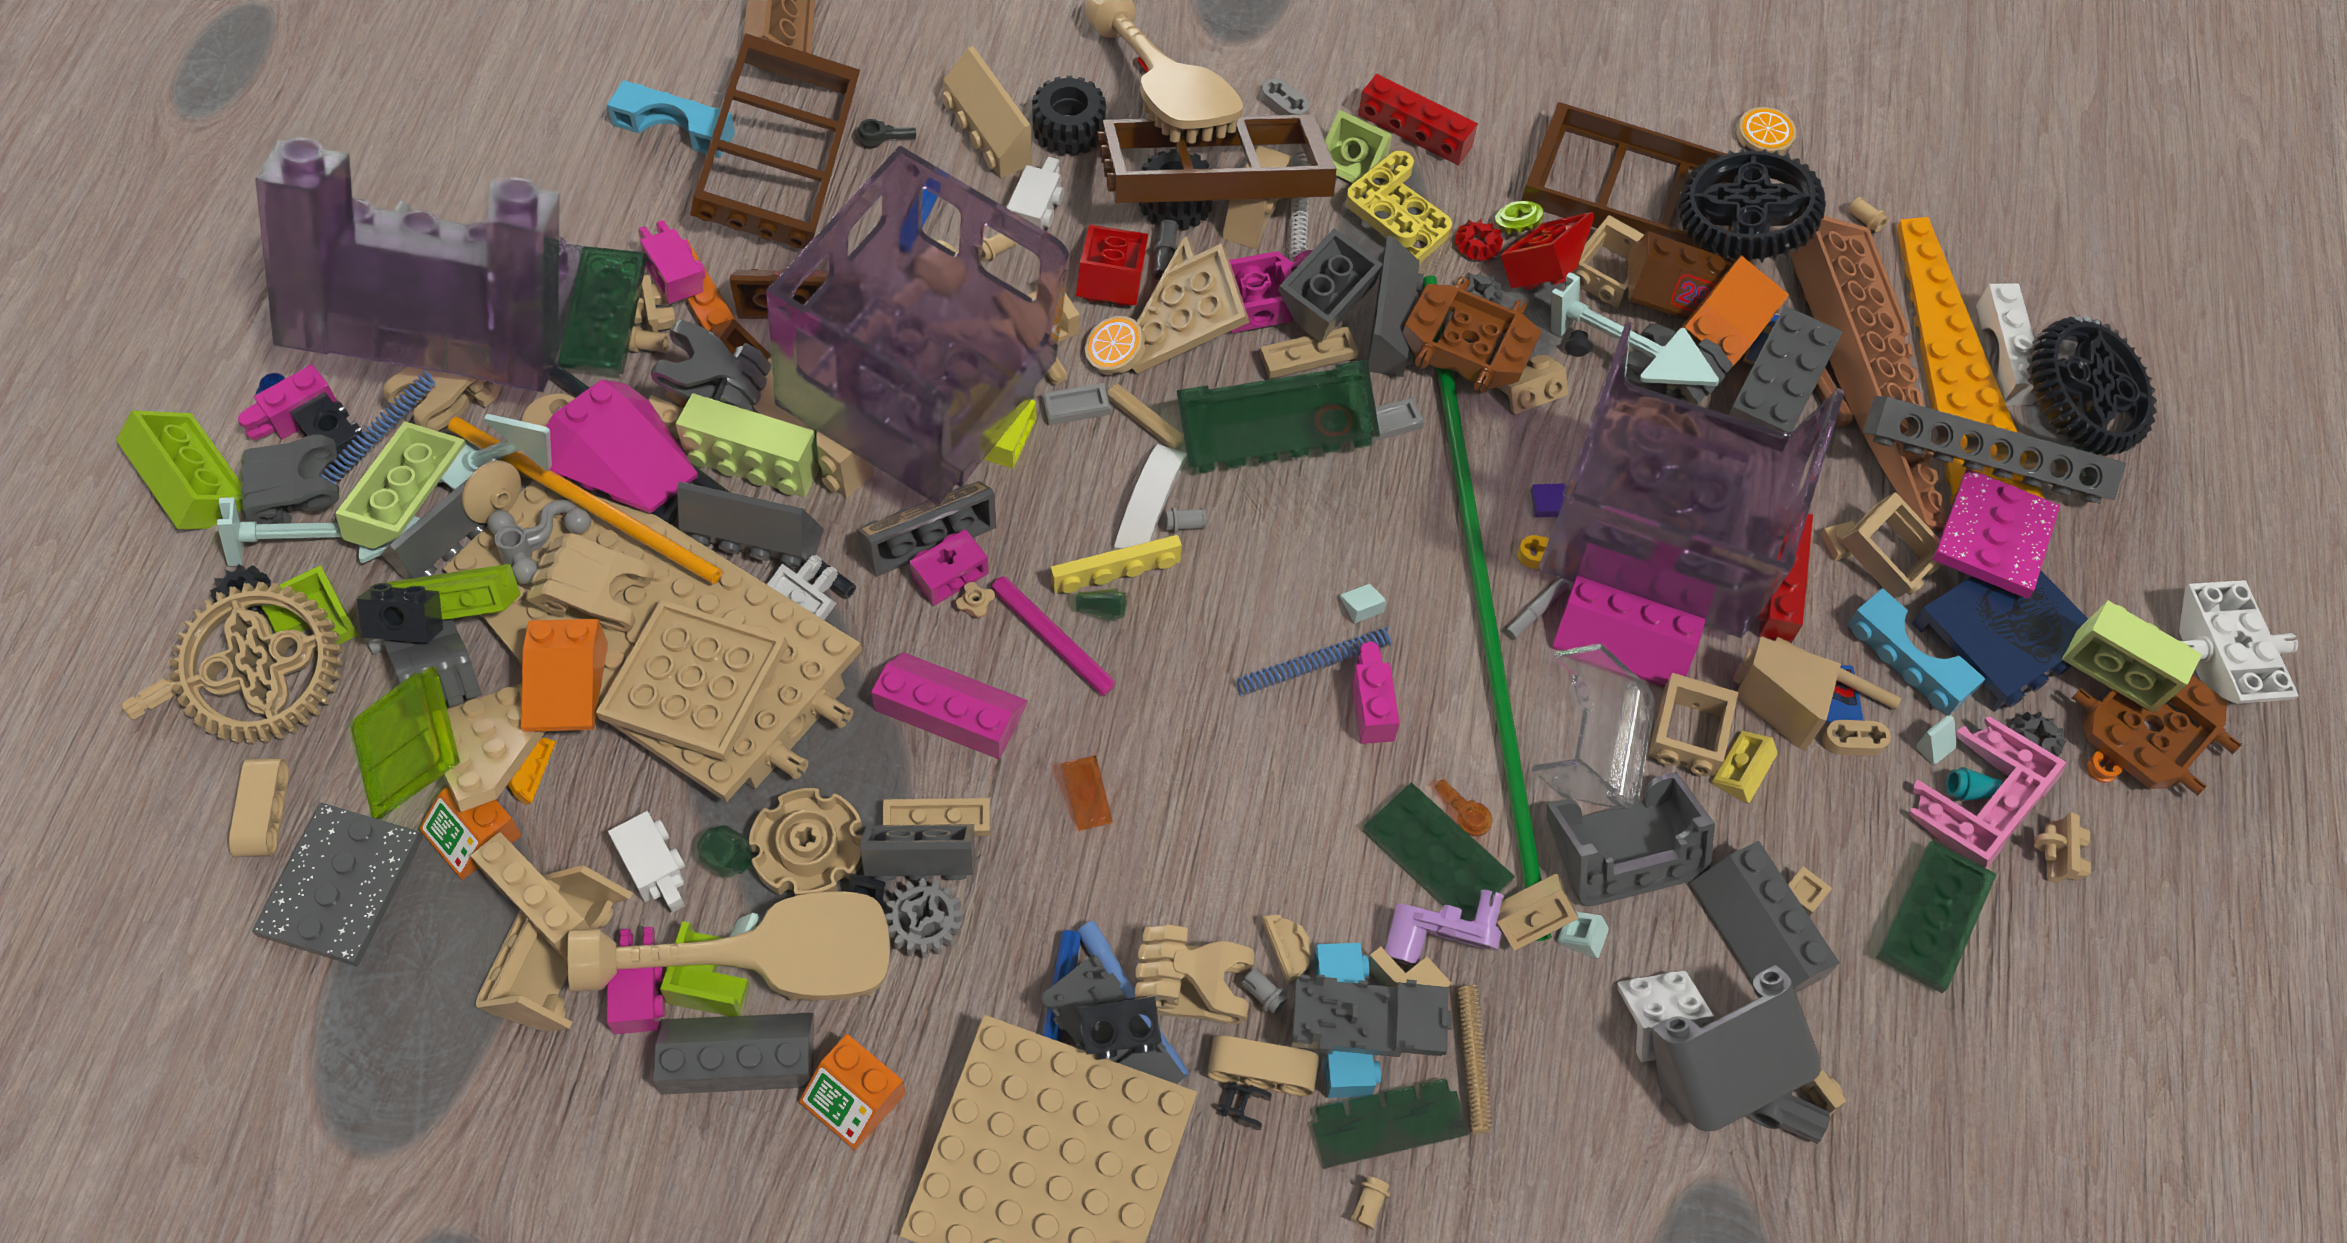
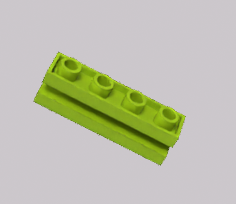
[386,564,521,620]

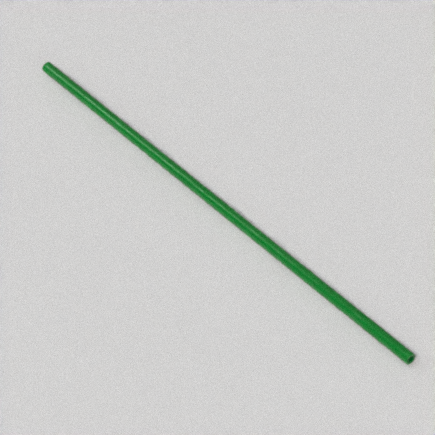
[1422,275,1552,941]

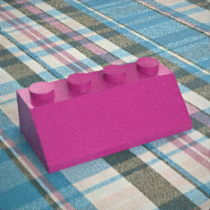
[1551,575,1706,687]
[871,652,1028,760]

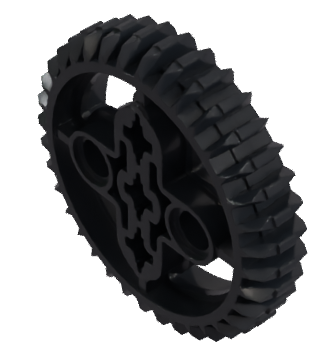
[1678,147,1826,263]
[2026,315,2157,457]

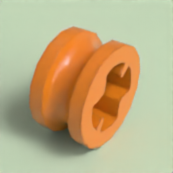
[2087,750,2123,783]

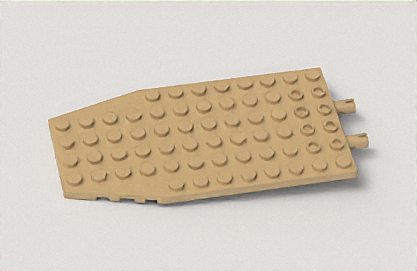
[443,480,862,802]

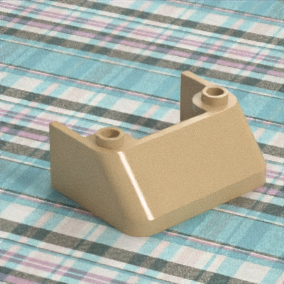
[476,865,633,1032]

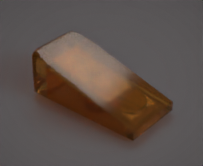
[1061,755,1113,831]

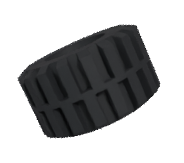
[1032,76,1106,156]
[1139,149,1213,230]

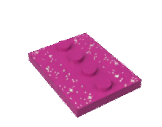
[1932,468,2061,599]

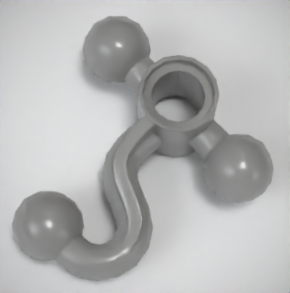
[487,500,591,584]

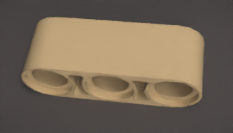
[229,758,289,857]
[1207,1036,1319,1096]

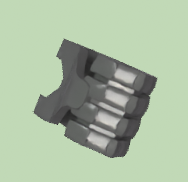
[651,320,772,411]
[1614,323,1733,411]
[240,435,339,524]
[383,619,482,717]

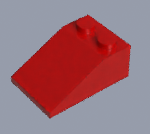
[1501,212,1595,290]
[1076,224,1148,306]

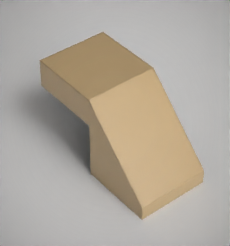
[1368,946,1452,988]

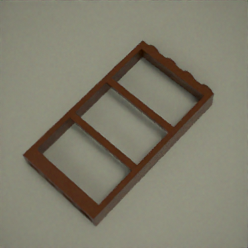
[690,33,860,251]
[1521,102,1735,259]
[1097,114,1337,203]

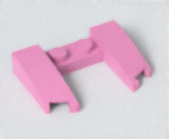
[1910,716,2066,872]

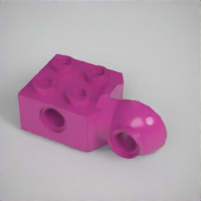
[1229,250,1313,333]

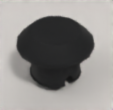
[1565,330,1592,357]

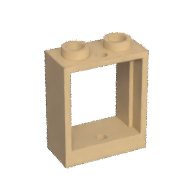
[1571,215,1644,308]
[1841,492,1942,598]
[1648,673,1739,777]

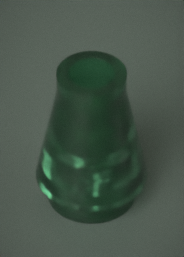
[1076,588,1127,621]

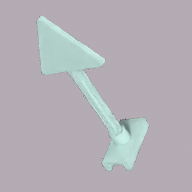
[1551,272,1719,386]
[438,414,552,490]
[217,498,421,566]

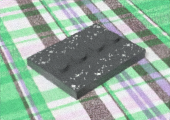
[252,802,423,967]

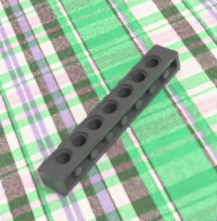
[1863,396,2126,504]

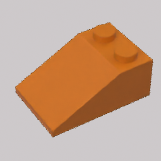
[1679,256,1789,367]
[521,619,608,732]

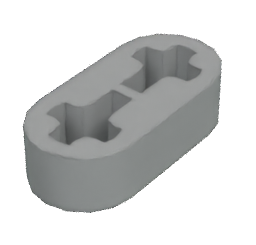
[1261,78,1309,115]

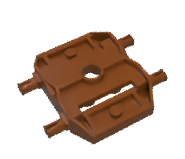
[1402,276,1542,393]
[2071,675,2242,796]

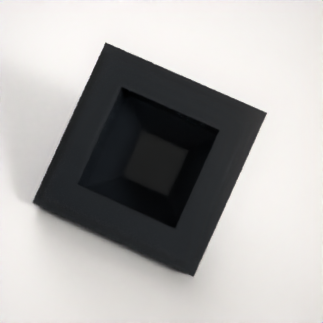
[847,873,886,907]

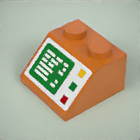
[419,786,522,880]
[799,1034,906,1151]

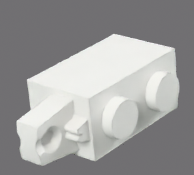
[1006,157,1064,238]
[608,811,685,913]

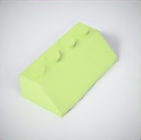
[335,421,466,549]

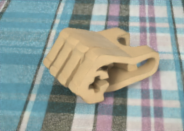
[383,334,507,431]
[526,533,655,632]
[1135,925,1255,1024]

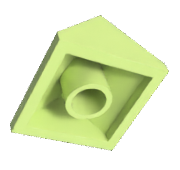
[1325,110,1392,183]

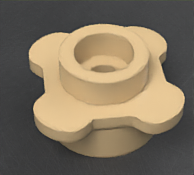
[956,582,995,617]

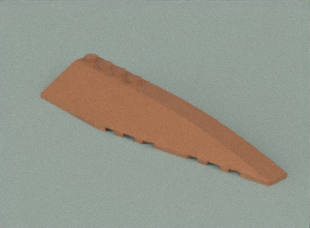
[1789,216,1947,532]

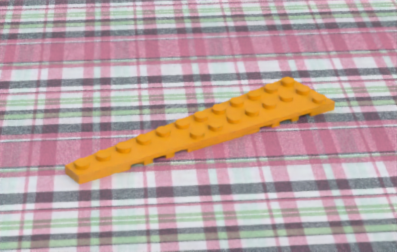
[1896,217,2045,506]

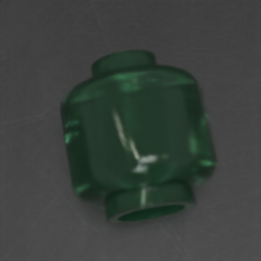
[697,825,752,878]

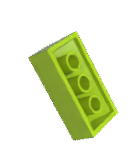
[116,410,243,529]

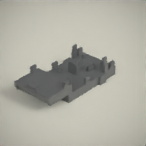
[1040,954,1186,1084]
[1292,974,1452,1057]

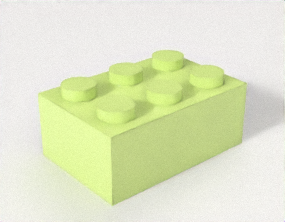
[2062,600,2202,713]

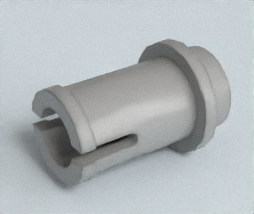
[1165,507,1207,533]
[1241,968,1288,1015]

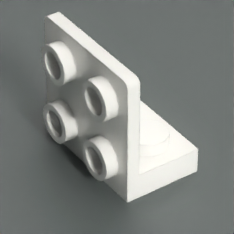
[1617,971,1714,1062]

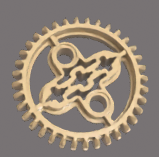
[169,582,343,744]

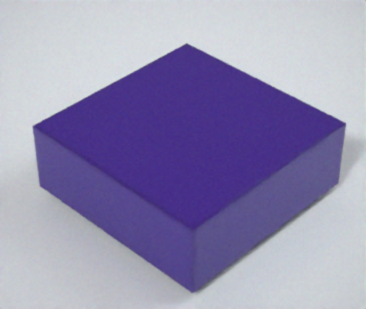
[1531,483,1569,517]

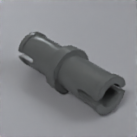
[1152,220,1179,281]

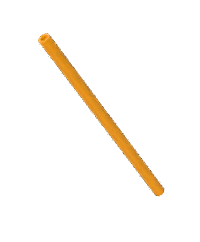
[448,416,722,584]

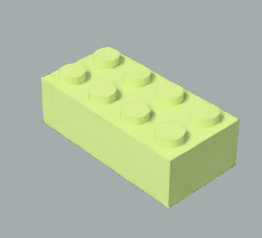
[676,393,821,497]

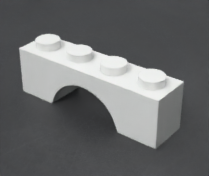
[1976,284,2037,405]

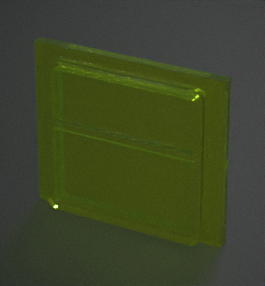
[351,666,460,820]

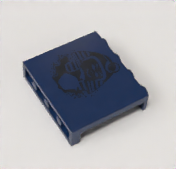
[1912,570,2088,712]

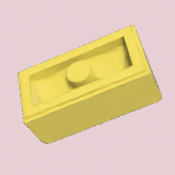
[1712,731,1777,803]

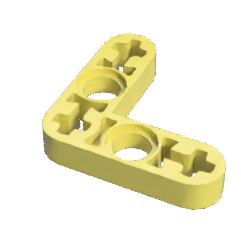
[1346,151,1419,247]
[1381,181,1452,264]

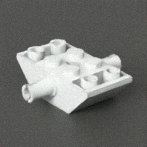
[2179,580,2299,704]

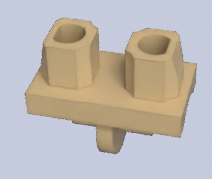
[621,275,675,333]
[2034,812,2091,883]

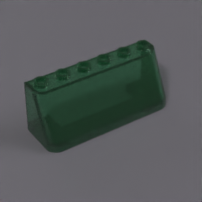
[1175,359,1380,474]

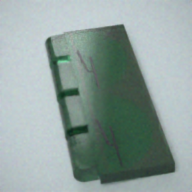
[1312,1078,1469,1169]

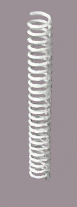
[1289,151,1310,262]

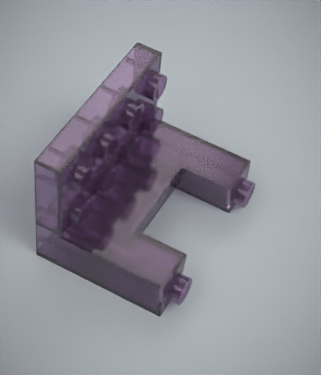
[255,138,587,392]

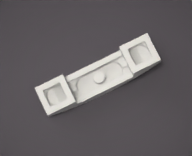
[1114,444,1187,550]

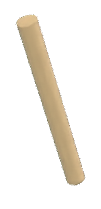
[1775,637,1902,710]

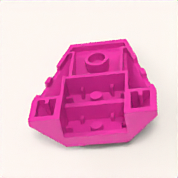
[546,379,698,514]

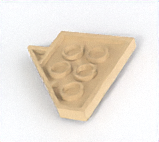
[1133,236,1250,374]
[418,684,546,812]

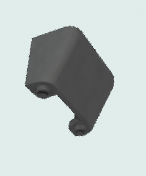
[1547,772,1715,906]
[1651,965,1821,1131]

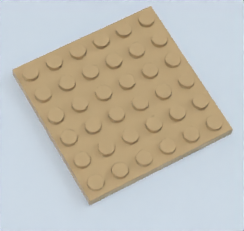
[900,1015,1198,1243]

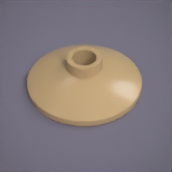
[461,460,521,523]

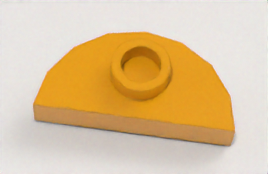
[508,738,556,805]

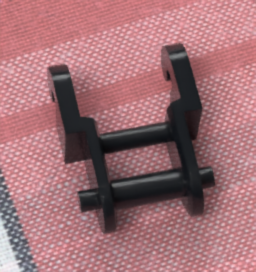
[1216,1082,1272,1130]

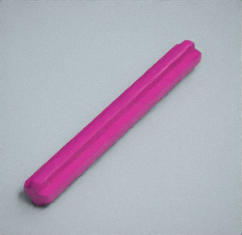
[992,576,1115,696]

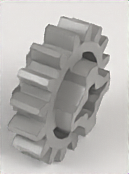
[885,878,964,958]

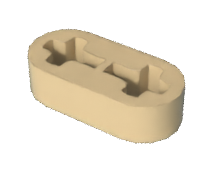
[1822,720,1891,756]

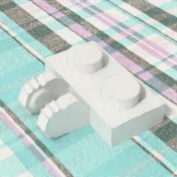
[767,555,838,620]

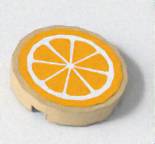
[1737,107,1796,155]
[1085,316,1146,375]

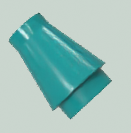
[1946,767,2003,801]

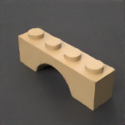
[470,832,591,963]

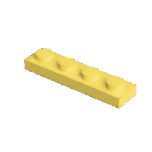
[1050,535,1182,594]

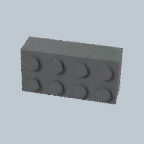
[1726,305,1843,448]

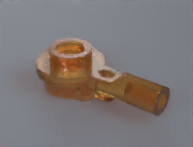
[1435,779,1493,837]

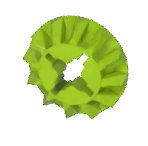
[1495,201,1544,234]

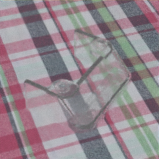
[1532,643,1655,809]

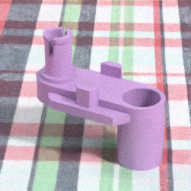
[1385,890,1504,966]

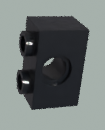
[290,392,367,472]
[357,583,443,643]

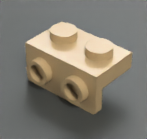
[1497,355,1568,414]

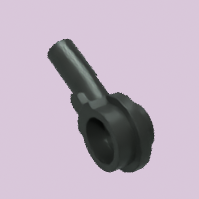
[856,119,916,147]

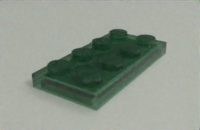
[558,246,648,374]
[1363,782,1515,922]
[1876,840,1997,994]

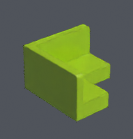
[261,565,359,645]
[660,921,750,1017]

